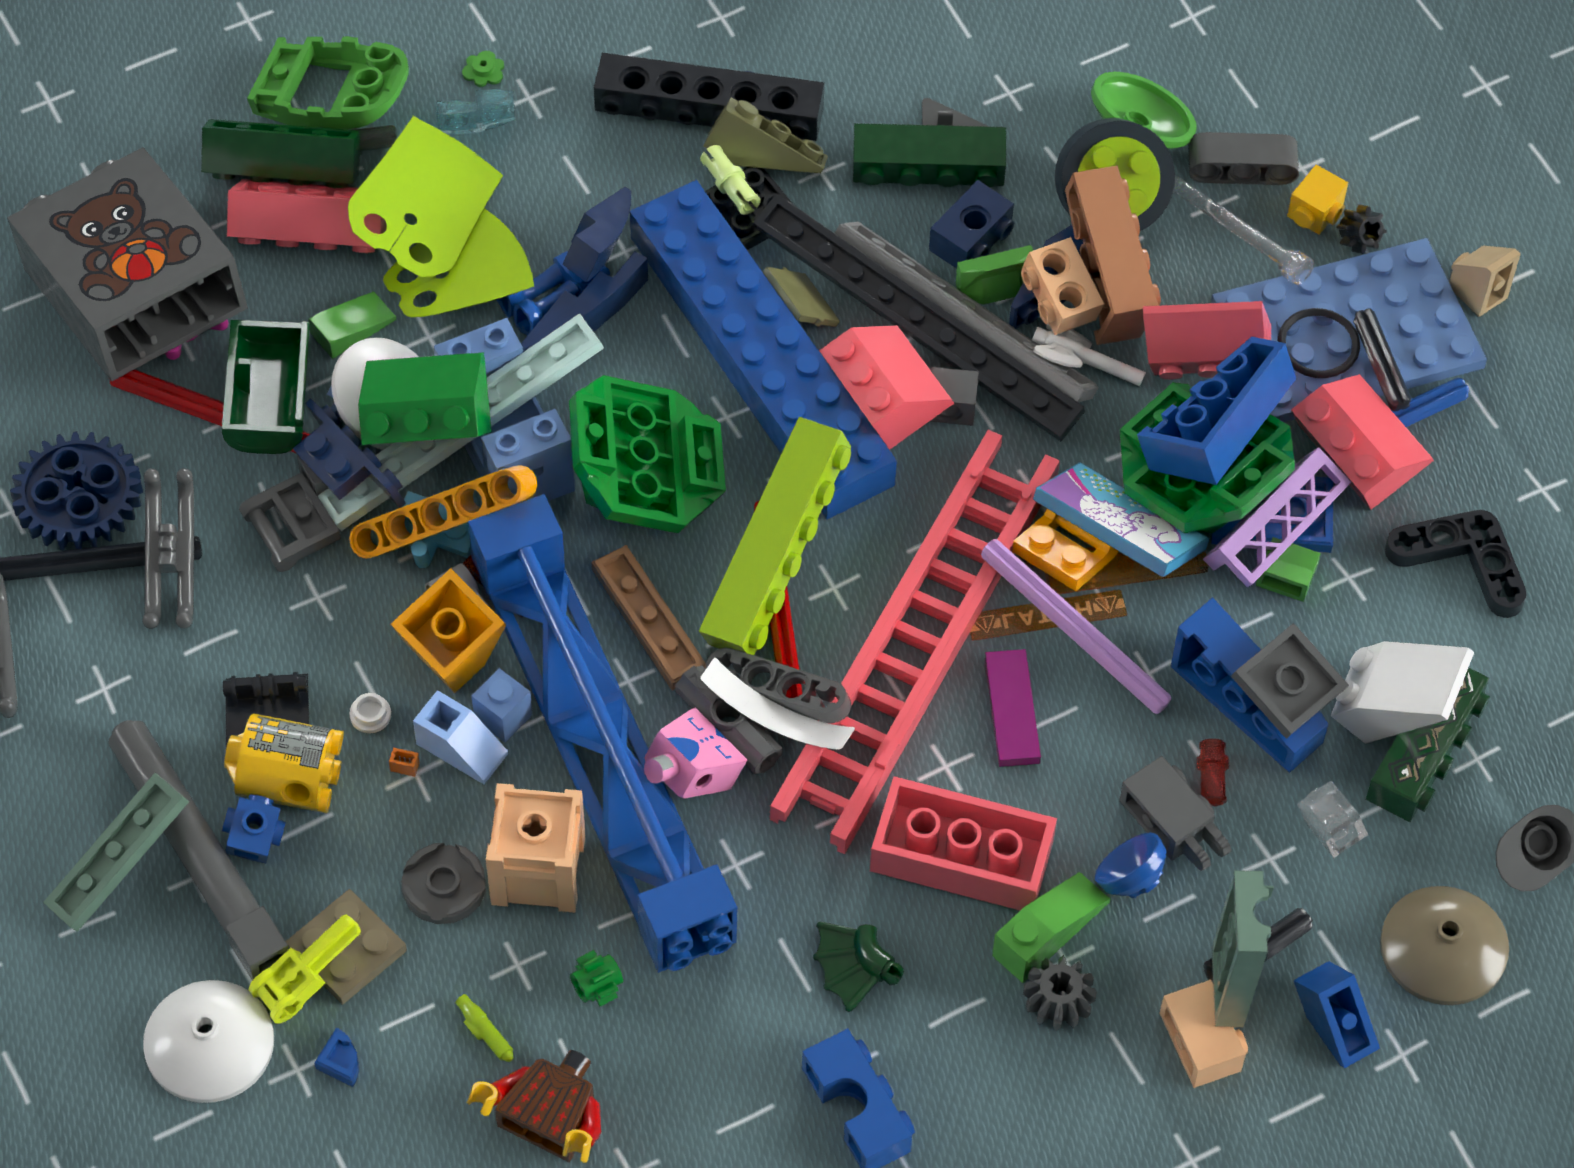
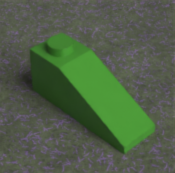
[992,872,1110,983]

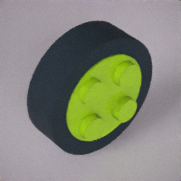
[1055,118,1175,231]

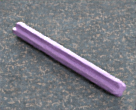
[981,539,1171,714]

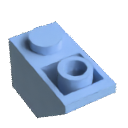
[413,690,508,785]

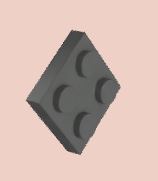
[1231,623,1349,739]

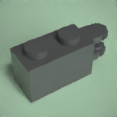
[1119,756,1232,871]

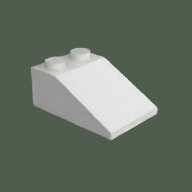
[1331,641,1474,744]

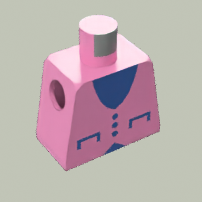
[644,707,747,799]

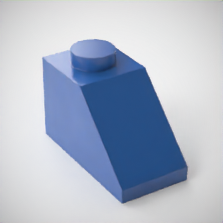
[1293,961,1380,1068]

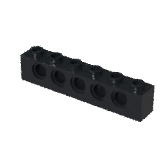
[594,52,824,141]

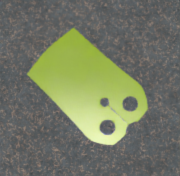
[348,116,504,277]

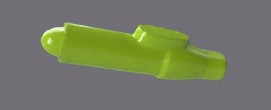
[455,994,514,1062]

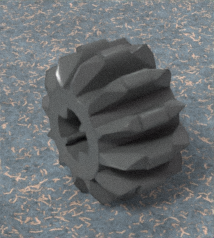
[1023,954,1097,1031]

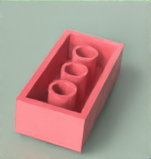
[870,776,1057,910]

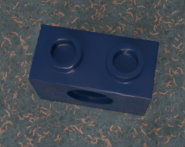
[929,180,1014,269]

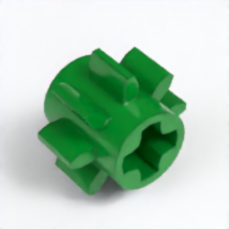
[570,950,623,1007]

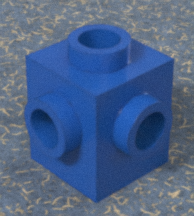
[222,795,286,864]

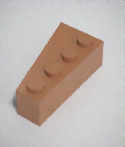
[1065,166,1161,345]

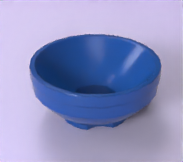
[1094,833,1166,898]

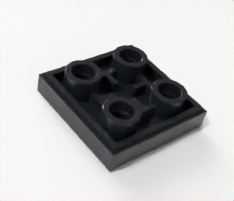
[705,167,795,250]

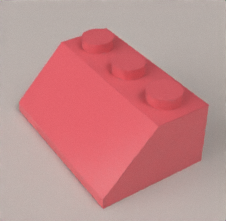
[1143,301,1271,379]
[819,325,954,449]
[1291,374,1434,510]

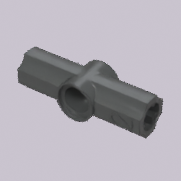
[675,665,783,775]

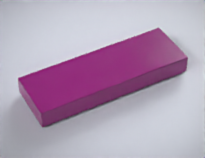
[984,649,1041,767]

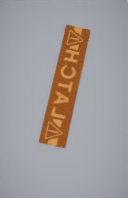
[970,589,1127,641]

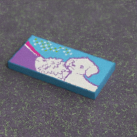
[1033,462,1210,577]

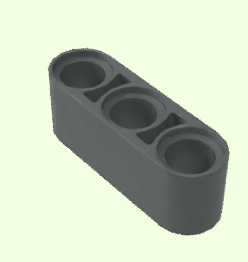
[1188,132,1299,185]

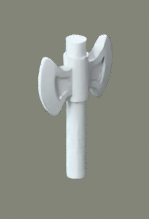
[1032,324,1146,386]

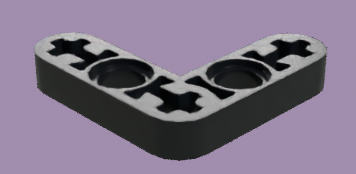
[1385,510,1527,618]

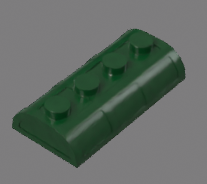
[222,320,310,454]

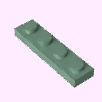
[43,773,189,932]

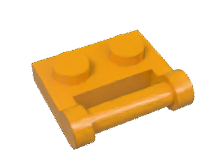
[1012,509,1119,591]

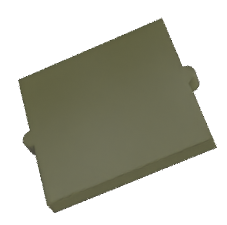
[763,267,840,327]

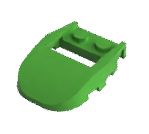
[247,36,409,130]

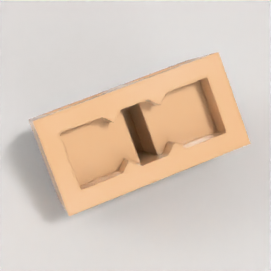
[1021,237,1104,335]

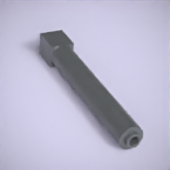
[108,720,289,981]

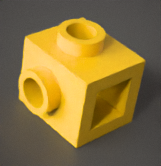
[1287,164,1349,235]

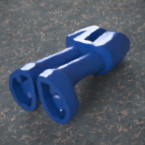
[496,251,610,336]

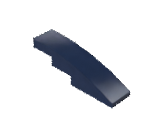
[521,251,648,352]

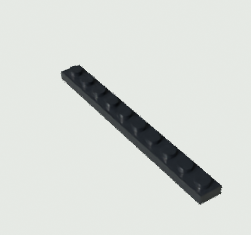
[753,194,1085,442]

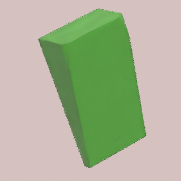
[308,291,396,359]

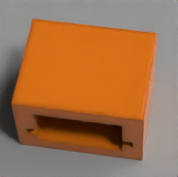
[389,747,420,777]

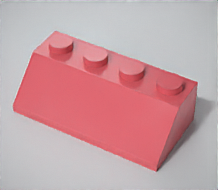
[227,179,387,253]

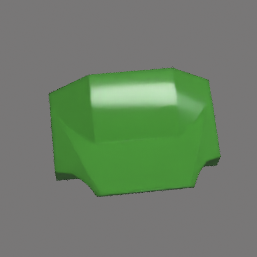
[956,245,1033,305]

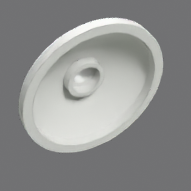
[331,338,419,450]
[143,980,274,1103]

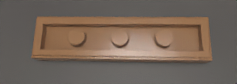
[591,545,706,691]

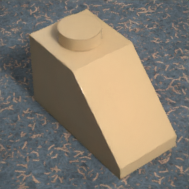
[1449,246,1521,317]

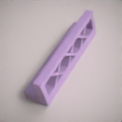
[1203,447,1351,587]

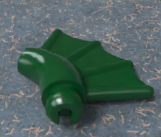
[813,921,904,1012]

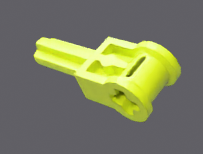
[249,914,361,1024]

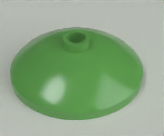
[1091,72,1197,149]

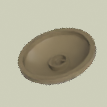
[1380,886,1509,1005]

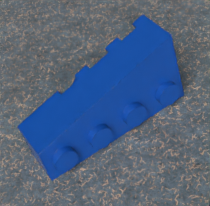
[1137,337,1296,485]
[1171,597,1329,773]

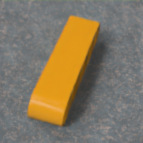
[349,465,537,559]

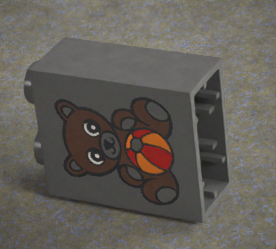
[7,147,248,381]

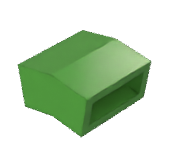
[1256,537,1321,602]

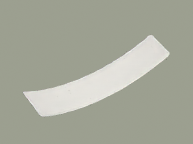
[701,658,855,749]

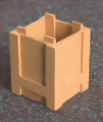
[486,783,585,913]

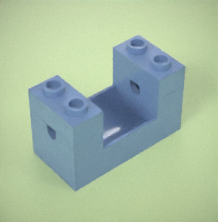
[433,318,575,501]

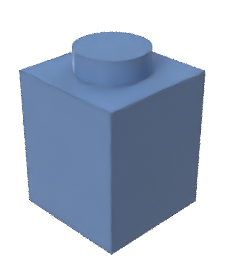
[472,668,532,743]

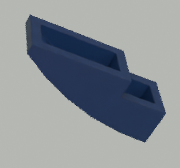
[562,186,631,282]

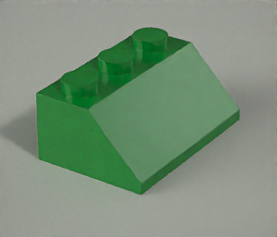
[358,352,492,445]

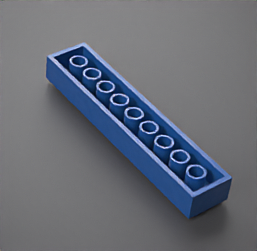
[630,180,897,520]

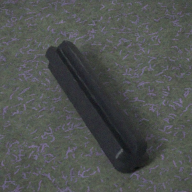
[1353,308,1411,412]

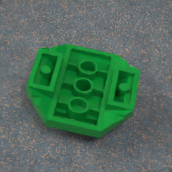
[569,375,726,533]
[1120,382,1295,533]

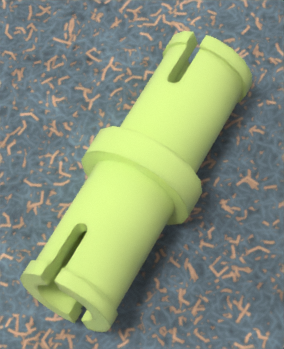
[700,145,761,215]

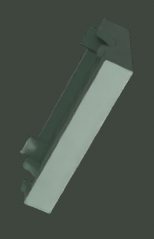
[1212,870,1274,1027]

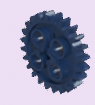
[10,431,143,551]

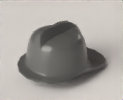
[1495,805,1574,891]

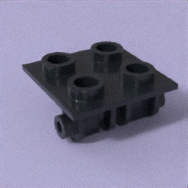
[223,672,309,748]

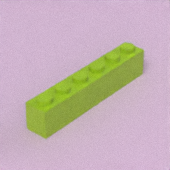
[699,417,851,655]

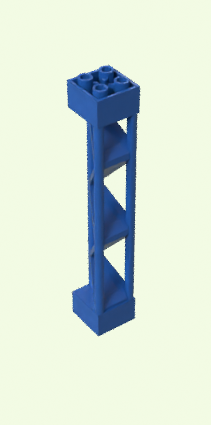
[468,494,738,973]

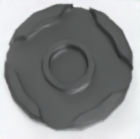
[401,843,486,924]

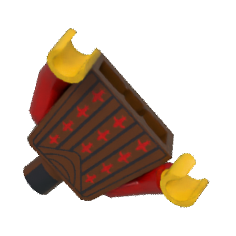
[467,1050,602,1163]

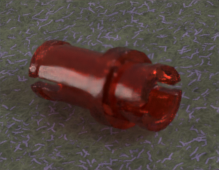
[1196,738,1229,806]

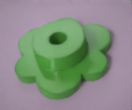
[462,50,504,87]

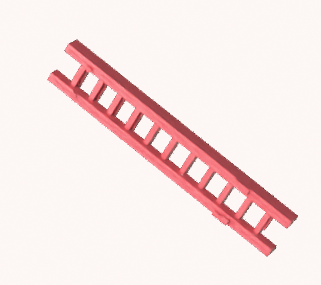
[770,430,1060,854]

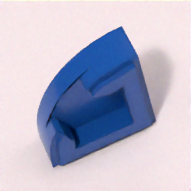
[314,1027,359,1087]

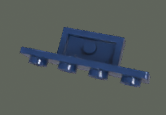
[293,398,406,508]

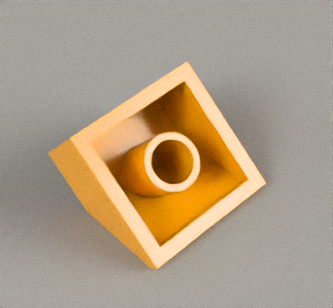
[391,568,506,694]

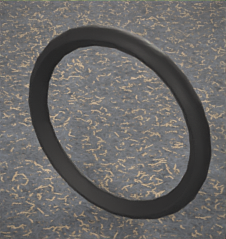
[1277,308,1360,378]

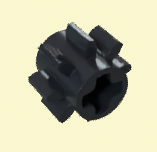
[1336,204,1387,254]

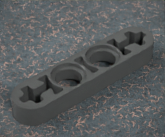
[706,648,852,724]

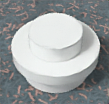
[349,693,391,733]

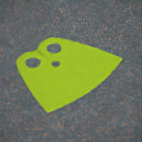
[383,208,534,317]

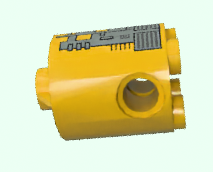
[224,714,344,813]

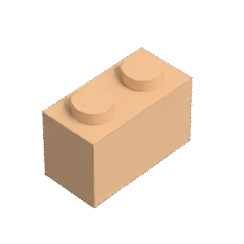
[1160,980,1248,1088]

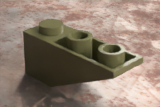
[703,97,828,173]

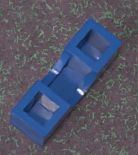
[802,1028,915,1168]

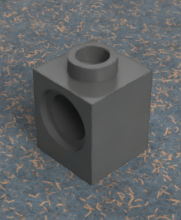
[929,367,979,426]

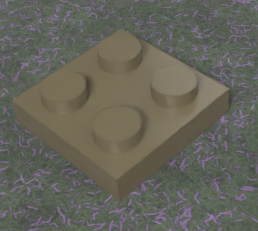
[285,888,407,1005]

